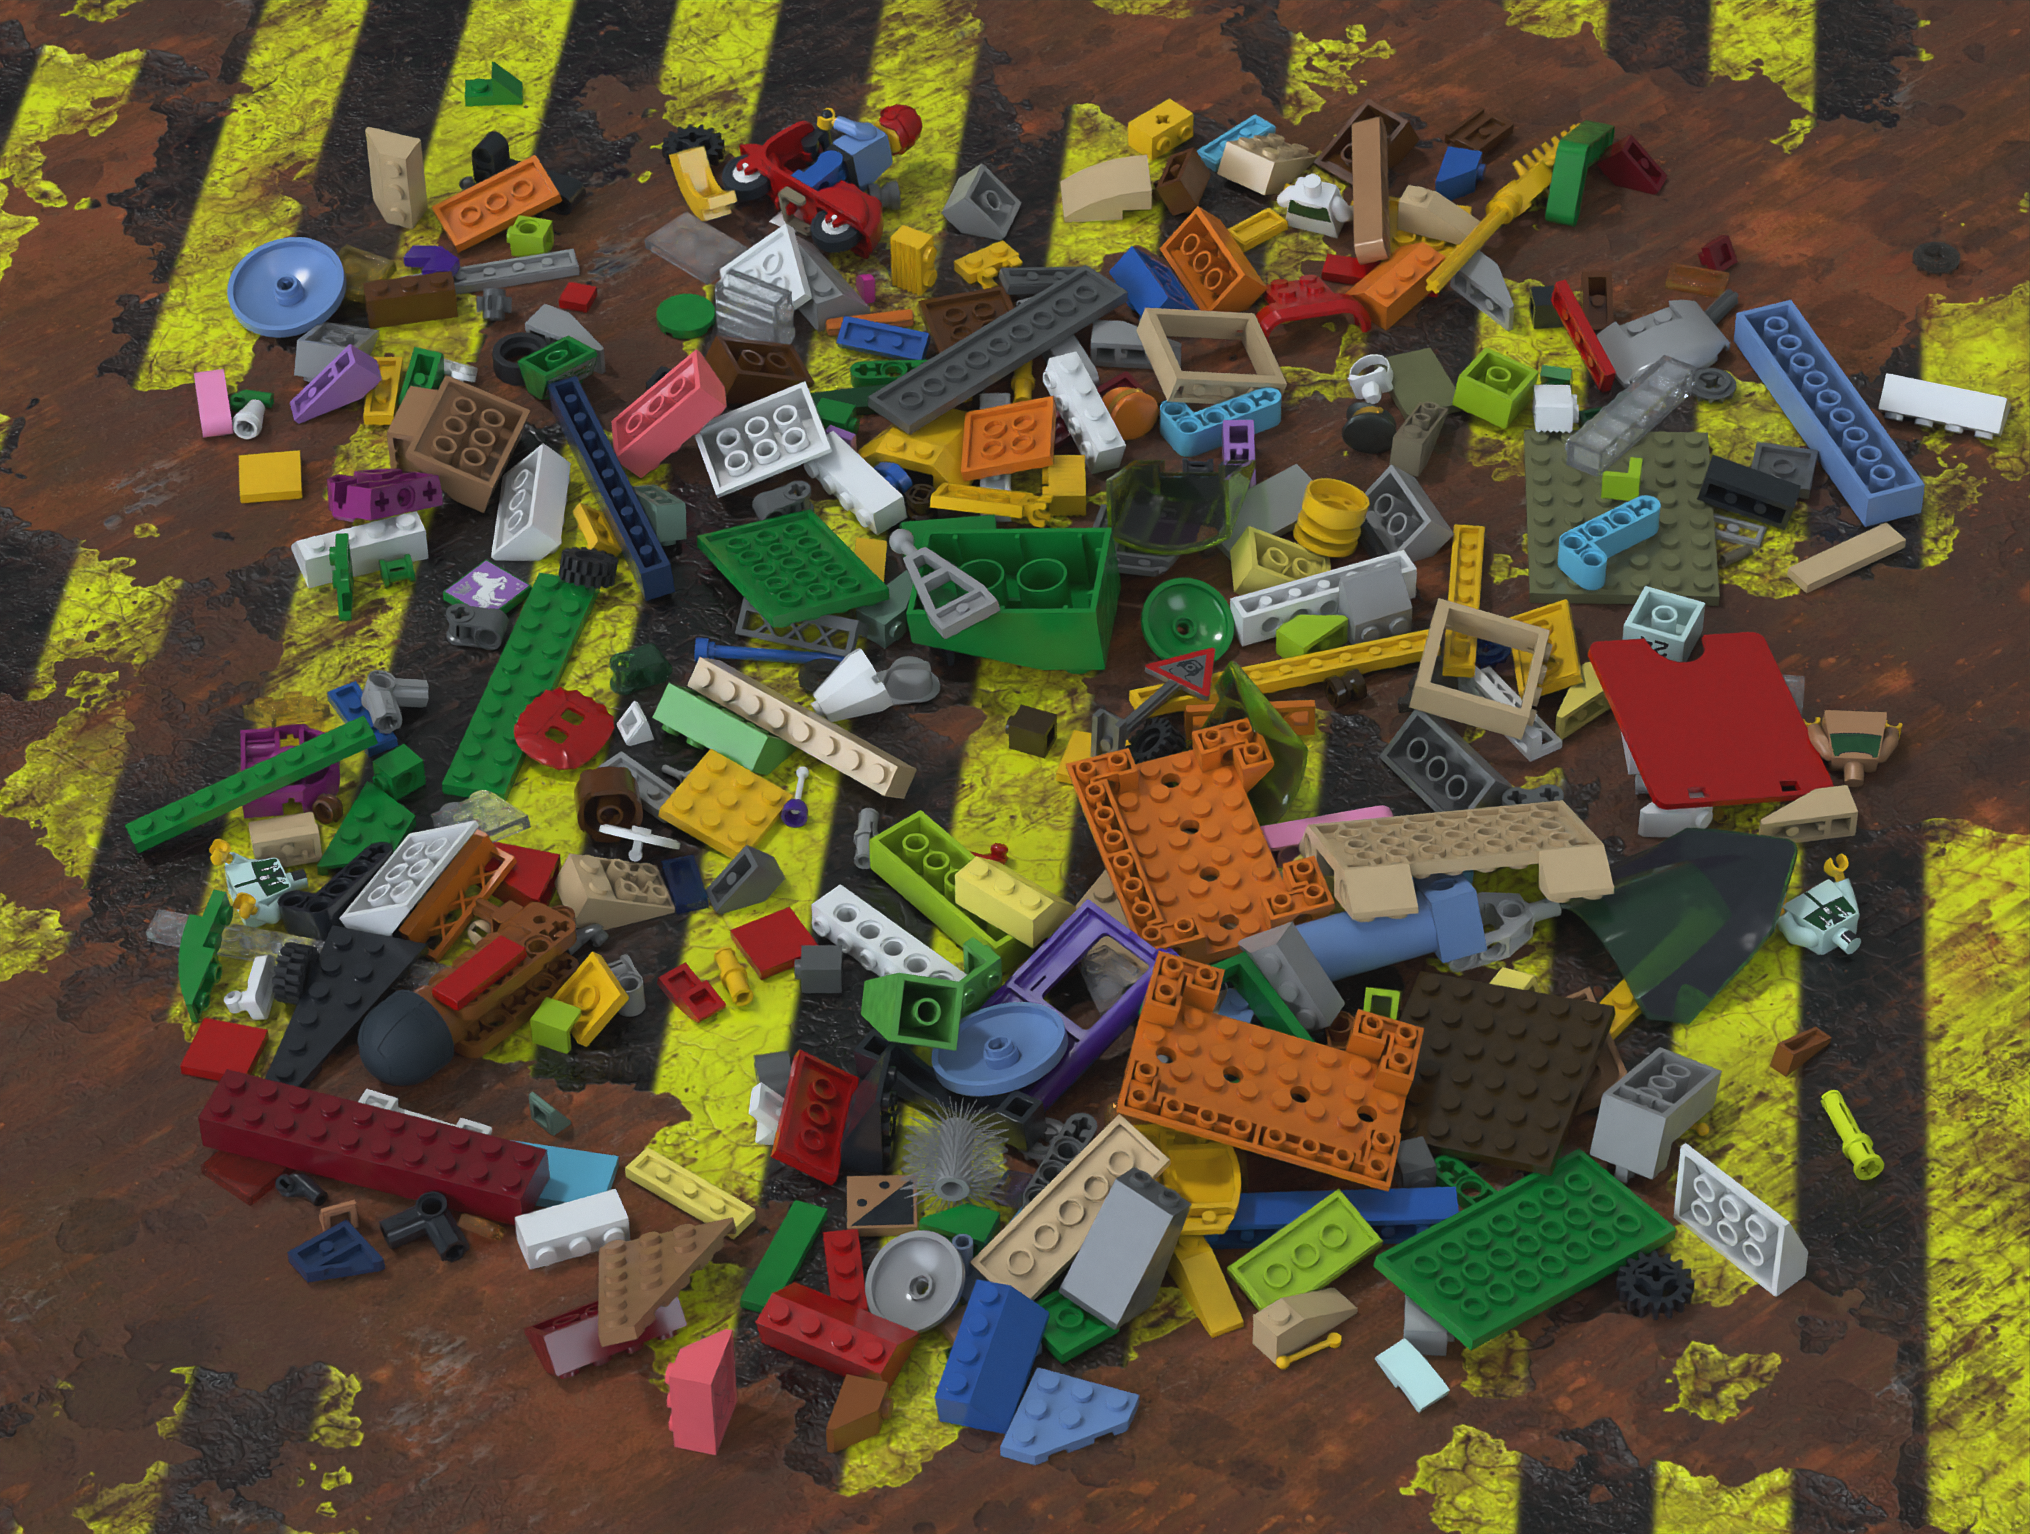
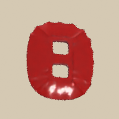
[514,687,615,771]

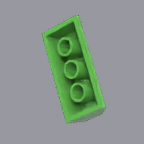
[652,683,797,775]

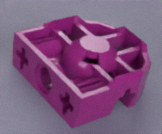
[327,469,443,522]
[240,724,340,818]

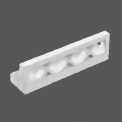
[1457,665,1563,762]

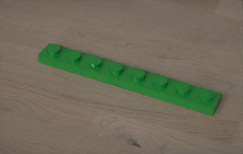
[125,715,378,853]

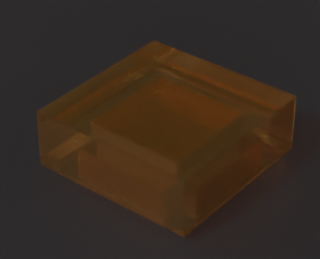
[457,1213,505,1240]

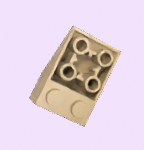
[1217,133,1317,195]
[554,853,676,930]

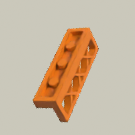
[1184,700,1316,740]
[398,829,517,963]

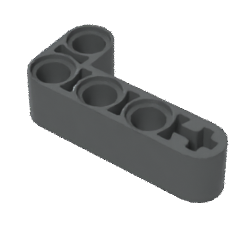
[1022,1113,1097,1210]

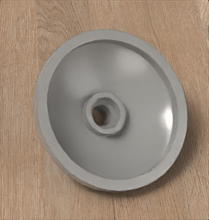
[865,1230,965,1333]

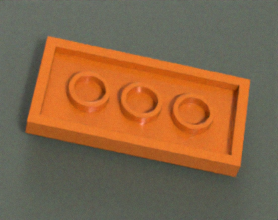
[432,155,562,253]

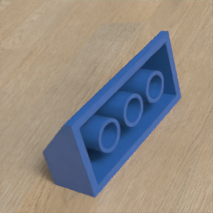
[934,1279,1050,1434]

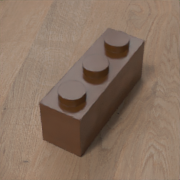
[363,271,458,329]

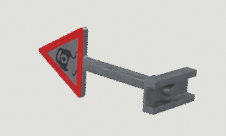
[1090,648,1215,757]

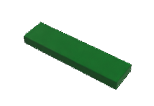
[740,1200,828,1313]

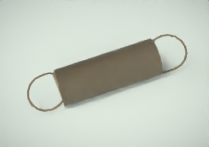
[1717,544,1759,567]

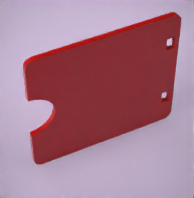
[1588,632,1834,810]

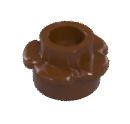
[313,793,343,824]

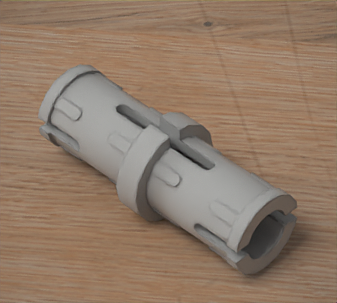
[853,808,879,869]

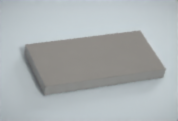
[1196,464,1312,561]

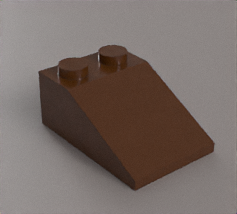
[1313,98,1420,187]
[705,335,815,404]

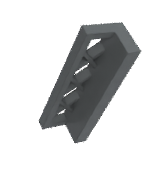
[735,597,870,657]

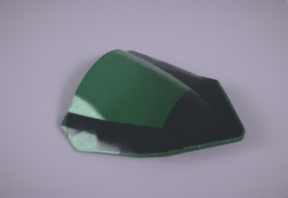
[1559,828,1798,1025]

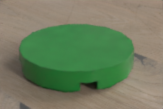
[656,294,715,339]

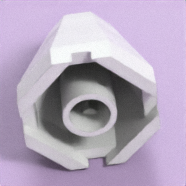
[810,648,894,722]

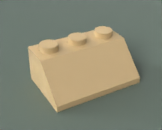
[365,127,428,229]

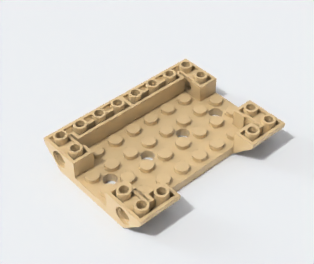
[1299,800,1614,922]

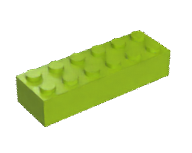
[869,810,1047,973]

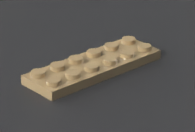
[970,1114,1171,1301]

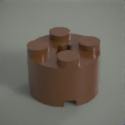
[574,766,643,843]

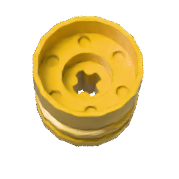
[1293,478,1370,558]

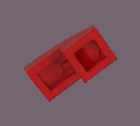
[657,962,726,1023]

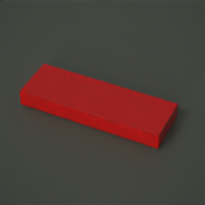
[432,935,527,1011]

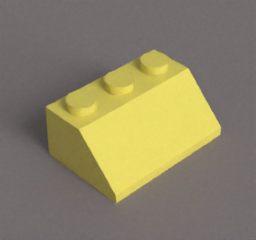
[955,856,1076,948]

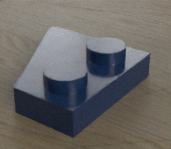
[287,1219,385,1282]

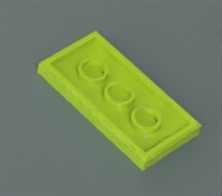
[1227,1189,1383,1311]

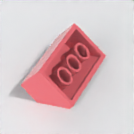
[611,349,727,478]

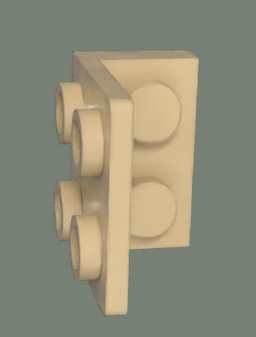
[248,812,322,867]

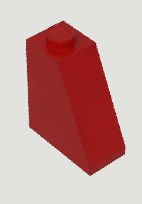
[476,841,561,907]

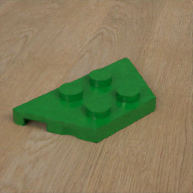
[317,781,416,876]

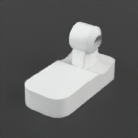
[224,955,277,1021]

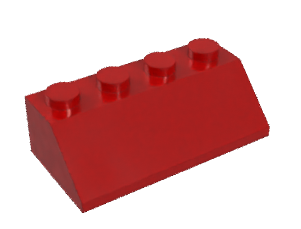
[755,1282,920,1390]

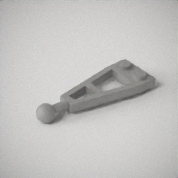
[889,529,1000,639]

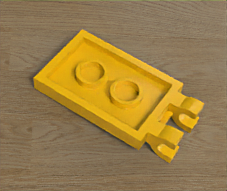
[930,483,1054,528]

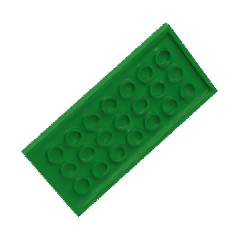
[1374,1148,1677,1350]

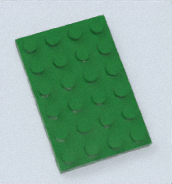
[697,509,889,628]

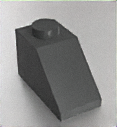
[705,845,786,914]

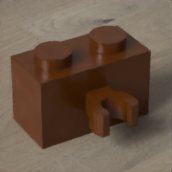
[1152,147,1211,216]

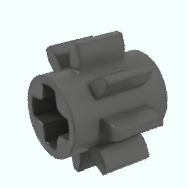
[476,288,512,321]

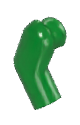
[229,389,274,412]

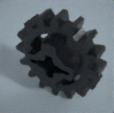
[662,124,725,166]
[1616,1251,1695,1320]

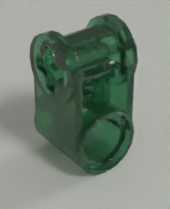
[609,643,672,695]

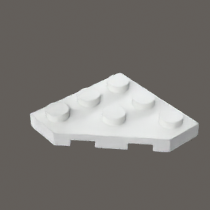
[720,224,812,313]

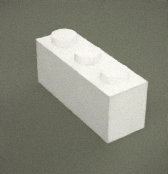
[515,1189,630,1270]

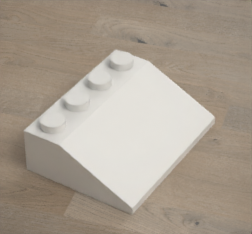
[694,381,832,498]
[339,820,479,937]
[1673,1143,1808,1297]

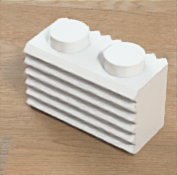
[1532,385,1579,433]

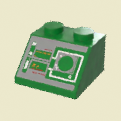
[517,335,598,400]

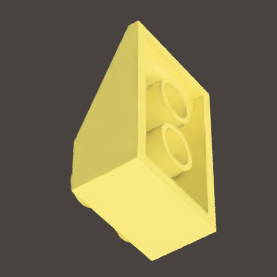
[1230,526,1331,596]

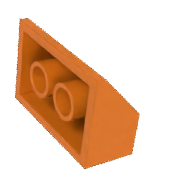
[1345,242,1445,331]

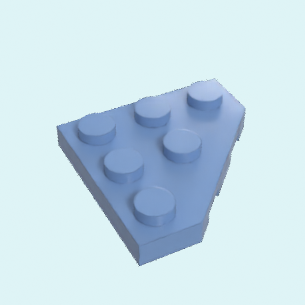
[1000,1367,1139,1465]

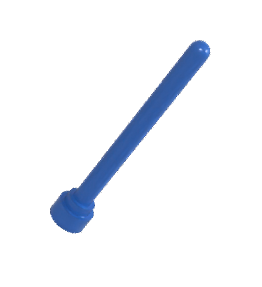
[694,637,845,666]

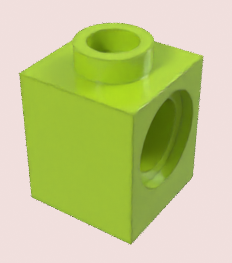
[507,215,554,257]

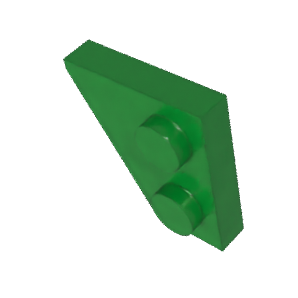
[329,533,354,621]

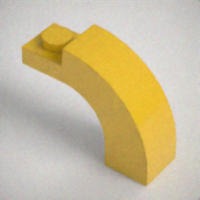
[669,146,738,221]

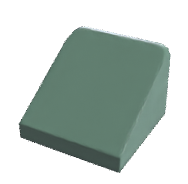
[529,1092,571,1136]

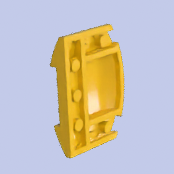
[1133,1124,1241,1235]

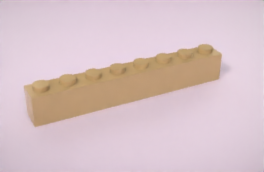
[687,657,917,799]

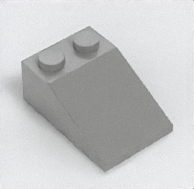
[294,322,379,382]

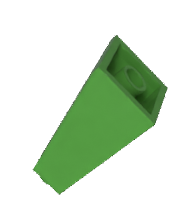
[861,973,964,1051]

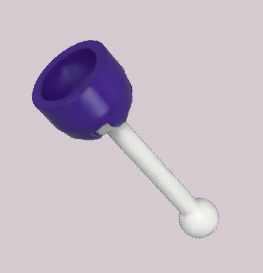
[781,766,809,828]

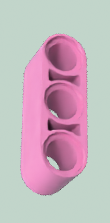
[194,369,233,438]

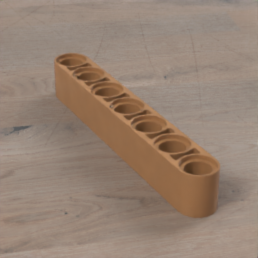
[1352,116,1390,265]

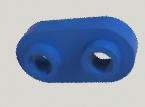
[874,462,913,495]

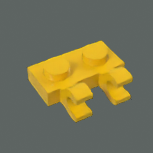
[954,240,1023,289]

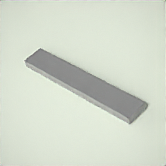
[399,249,580,295]

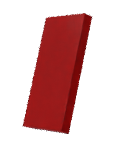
[771,1049,860,1186]

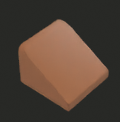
[319,1200,359,1231]

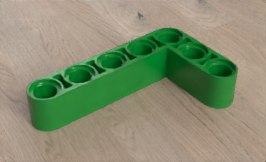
[1545,120,1615,227]

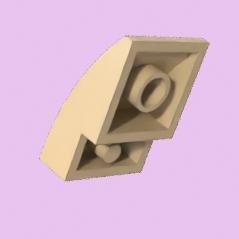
[1060,155,1152,222]

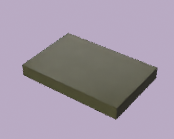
[1374,347,1463,420]

